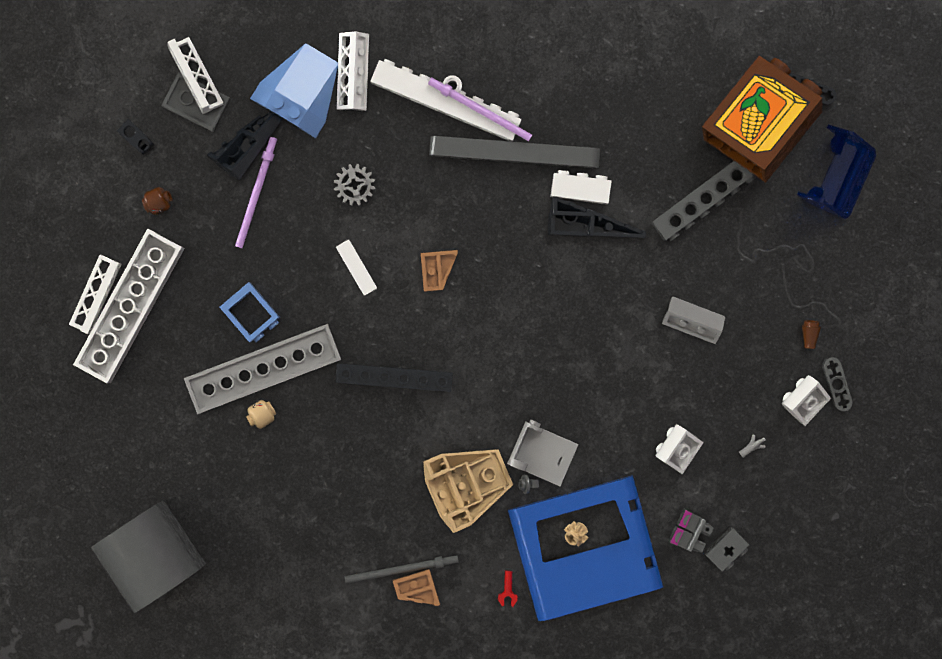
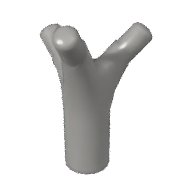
[739,435,766,458]

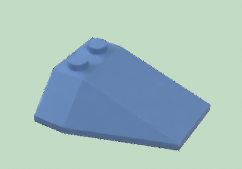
[250,43,338,138]

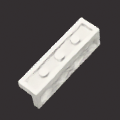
[337,31,369,111]
[168,37,224,114]
[69,255,122,334]

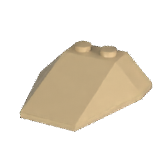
[423,450,513,533]

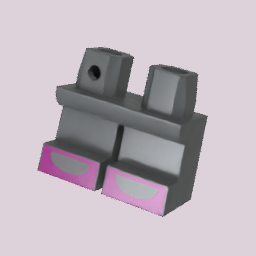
[668,509,714,553]

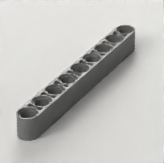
[429,136,600,169]

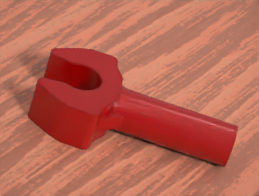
[498,570,518,607]

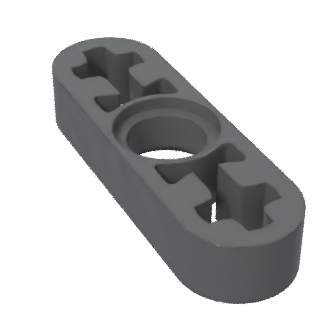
[822,357,852,411]

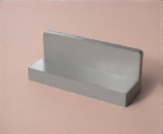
[662,297,725,344]

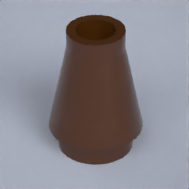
[802,320,821,349]

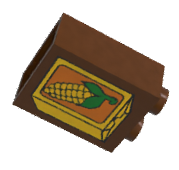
[702,56,823,183]

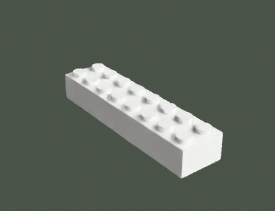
[73,229,185,383]

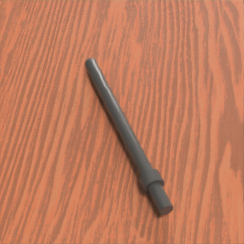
[344,555,459,584]

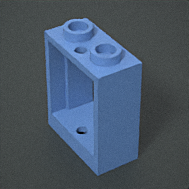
[220,282,280,342]

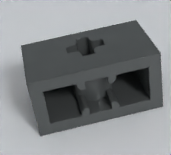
[704,526,749,571]

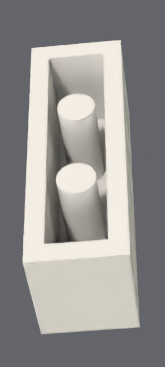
[550,170,611,205]

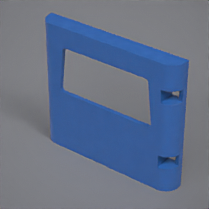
[508,475,663,621]

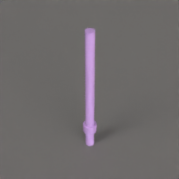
[428,77,532,141]
[235,137,277,248]

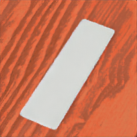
[336,240,377,295]

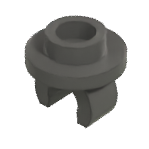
[519,475,539,494]

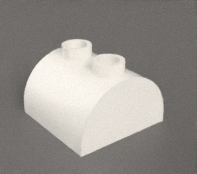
[782,375,831,426]
[655,424,704,474]

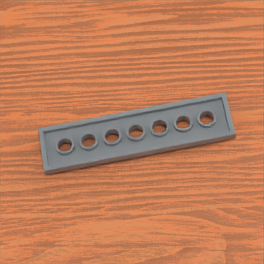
[184,324,342,414]

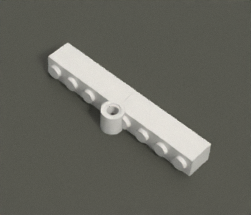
[370,59,521,142]

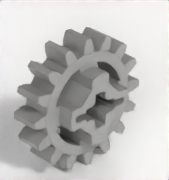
[334,164,375,206]

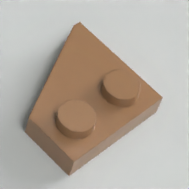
[421,250,458,292]
[393,569,440,606]

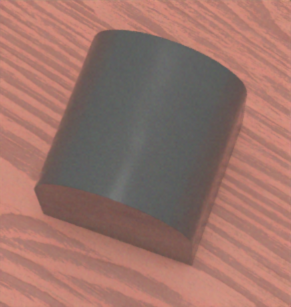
[91,500,206,613]

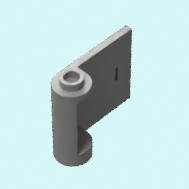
[507,419,579,487]

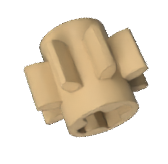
[564,521,588,546]

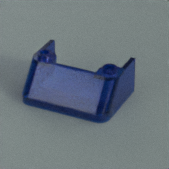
[797,124,876,219]

